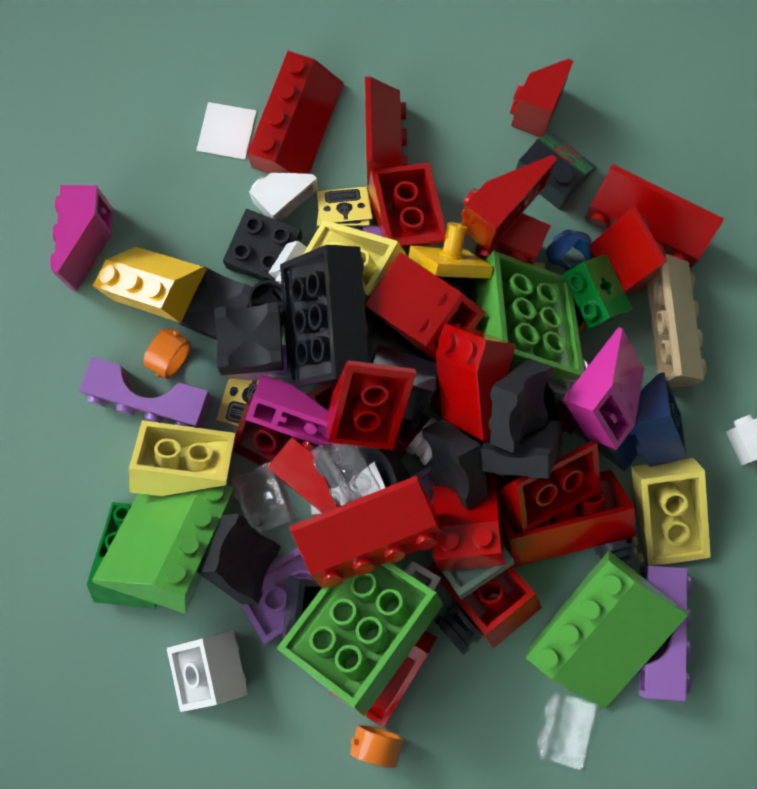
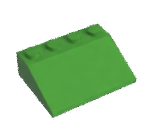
[474,251,584,380]
[92,485,234,614]
[526,551,688,709]
[277,562,443,717]

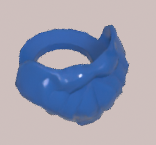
[546,229,592,271]

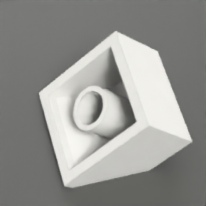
[167,630,248,712]

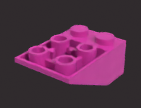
[50,185,113,291]
[562,327,644,450]

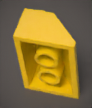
[93,247,207,323]

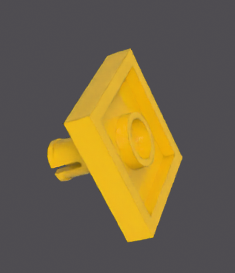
[408,222,493,279]

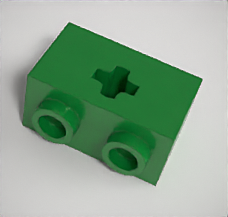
[563,255,632,329]

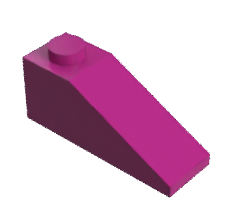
[245,374,339,451]

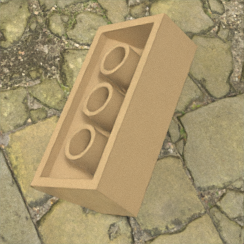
[646,254,707,388]

